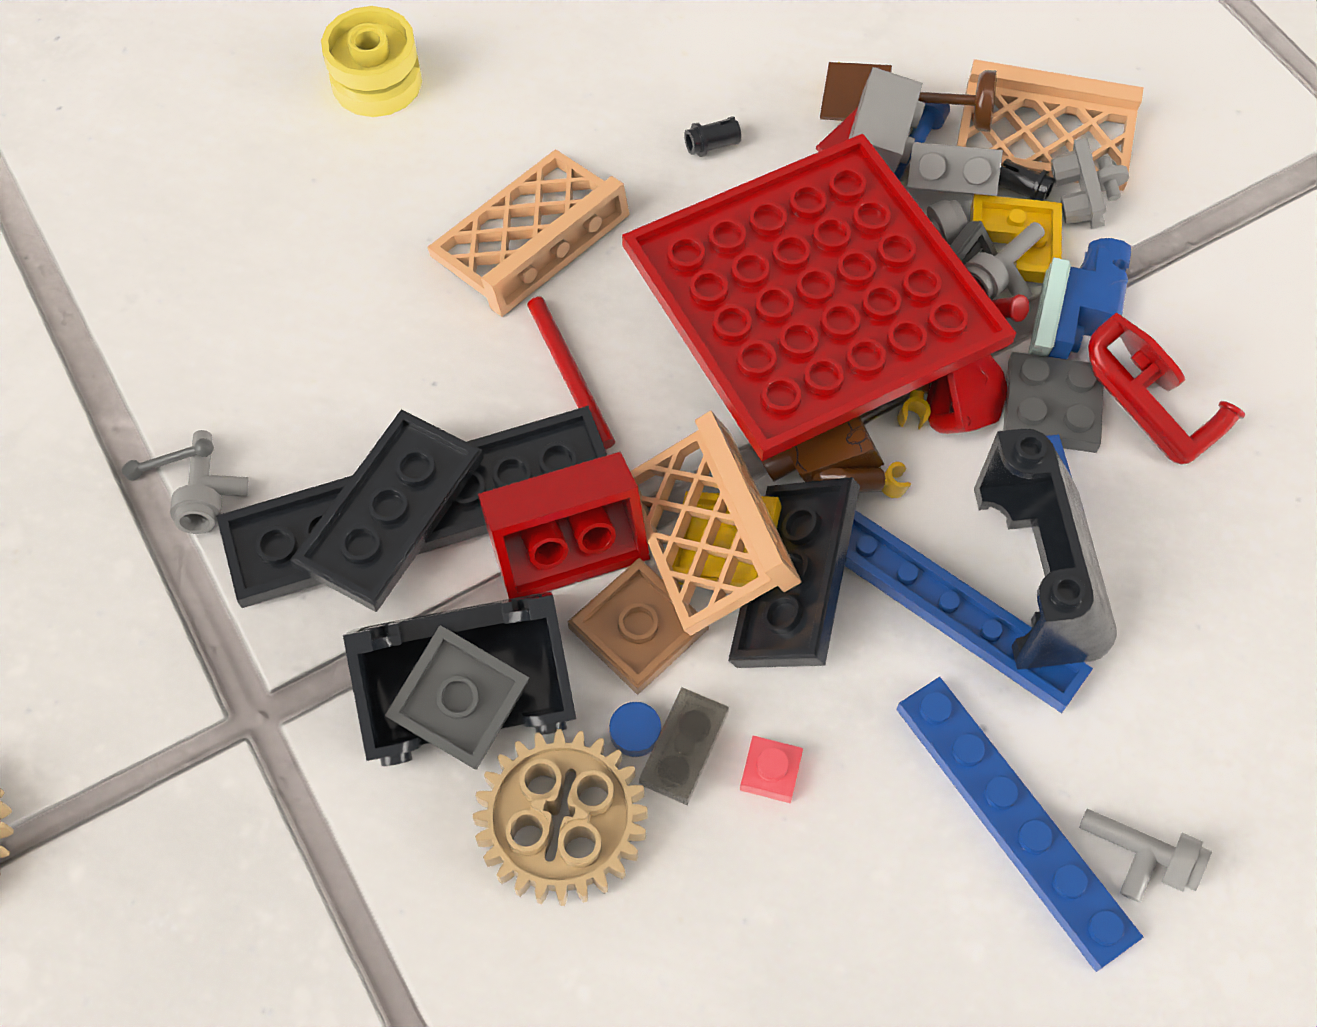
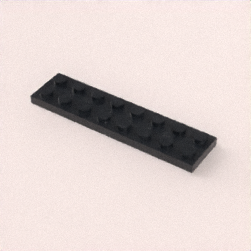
[216,406,607,608]

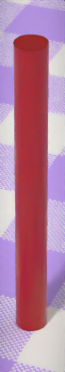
[527,296,615,450]

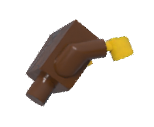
[762,416,911,498]

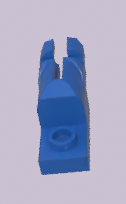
[1047,238,1131,359]

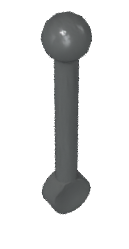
[122,438,214,481]

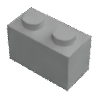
[849,67,925,173]
[907,142,1003,196]

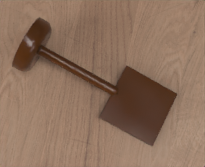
[820,62,997,132]

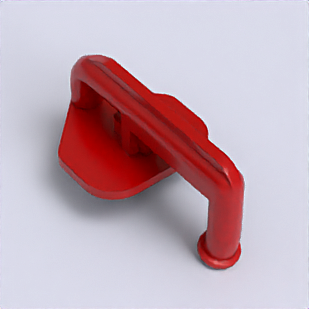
[926,294,1029,434]
[1088,313,1246,465]

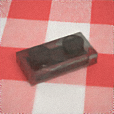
[639,687,729,805]

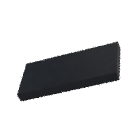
[290,409,484,612]
[728,477,860,668]

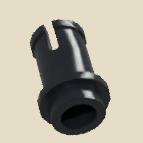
[684,116,741,157]
[998,159,1055,201]

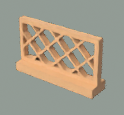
[957,59,1144,191]
[427,149,630,317]
[630,411,802,636]

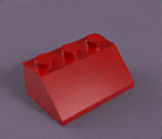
[478,451,650,599]

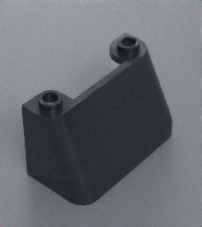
[974,429,1117,670]
[343,592,576,766]

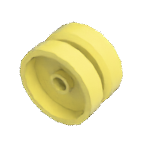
[321,6,422,117]

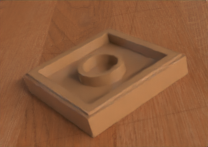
[567,558,709,695]

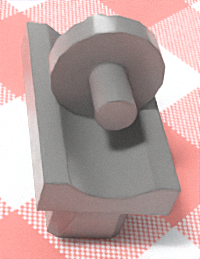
[1051,137,1129,229]

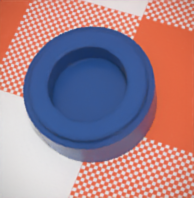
[609,702,661,757]

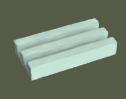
[1028,257,1071,357]

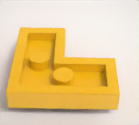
[970,194,1062,283]

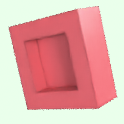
[740,735,803,803]

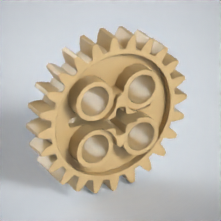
[473,729,648,906]

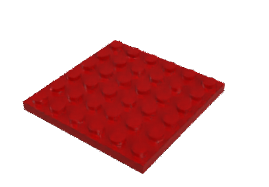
[622,133,1016,461]

